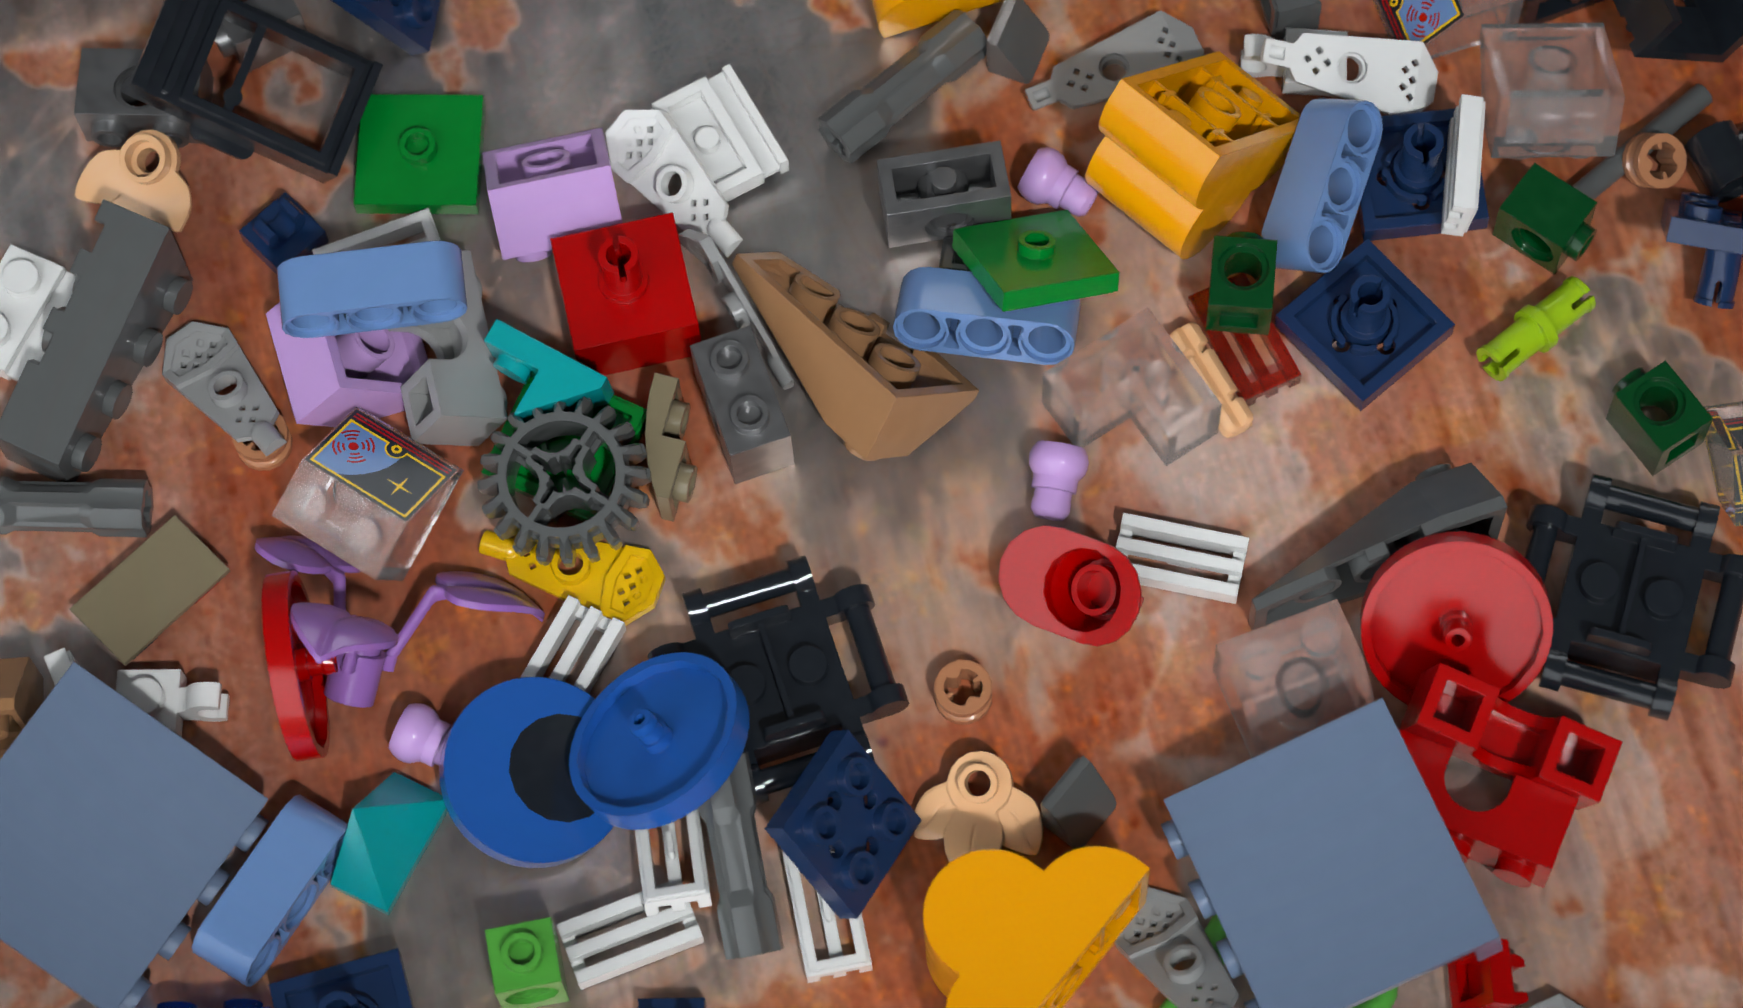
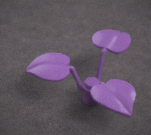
[254,535,545,708]

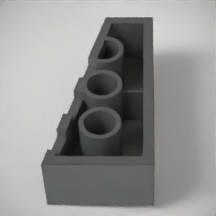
[0,199,193,482]

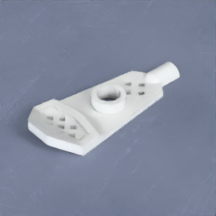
[1260,33,1438,115]
[605,110,743,258]

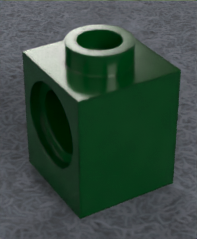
[1492,162,1598,275]
[1206,232,1278,335]
[1606,360,1713,476]

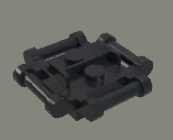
[1524,473,1743,721]
[647,555,909,805]

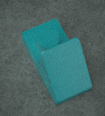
[484,319,614,423]

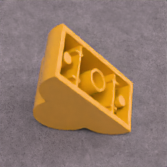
[1085,51,1301,260]
[923,846,1150,1008]

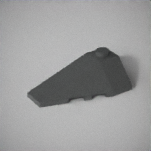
[1248,463,1507,633]

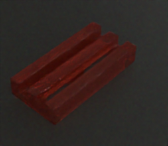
[1187,273,1302,407]

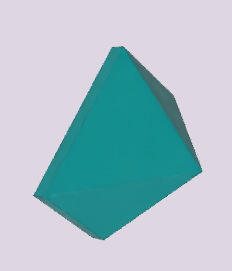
[330,772,448,916]

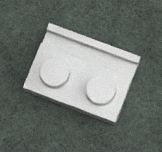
[651,64,789,205]
[0,244,76,381]

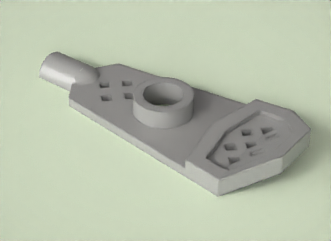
[1025,10,1205,111]
[678,229,794,390]
[162,321,287,457]
[1114,887,1239,1008]

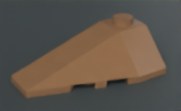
[732,252,979,461]

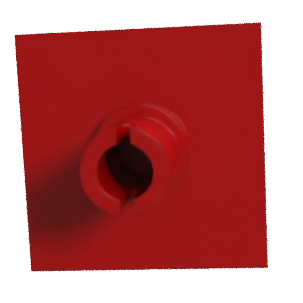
[550,212,701,376]

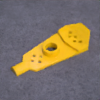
[479,530,666,626]

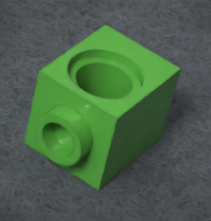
[485,917,569,1008]

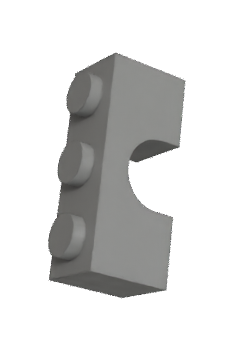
[388,250,508,446]

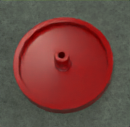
[1360,532,1553,705]
[261,570,338,762]

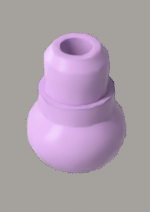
[1017,147,1099,217]
[1029,440,1089,521]
[388,703,452,767]

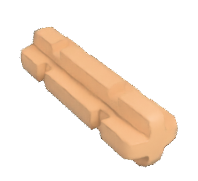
[1168,322,1253,438]

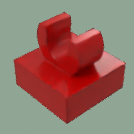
[1447,938,1529,1008]

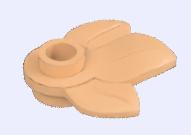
[75,130,192,232]
[914,751,1043,863]

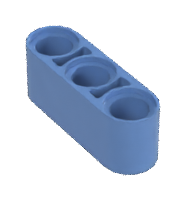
[1261,98,1383,273]
[277,241,467,338]
[893,267,1081,365]
[192,794,348,987]

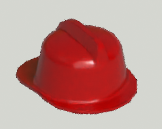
[998,525,1144,647]

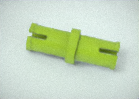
[1476,276,1596,382]

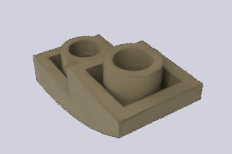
[645,373,697,522]

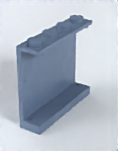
[0,662,269,1008]
[1161,698,1503,1008]

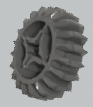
[477,397,651,568]

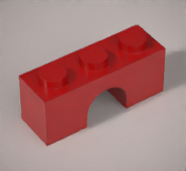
[1399,663,1623,810]
[1398,728,1579,888]

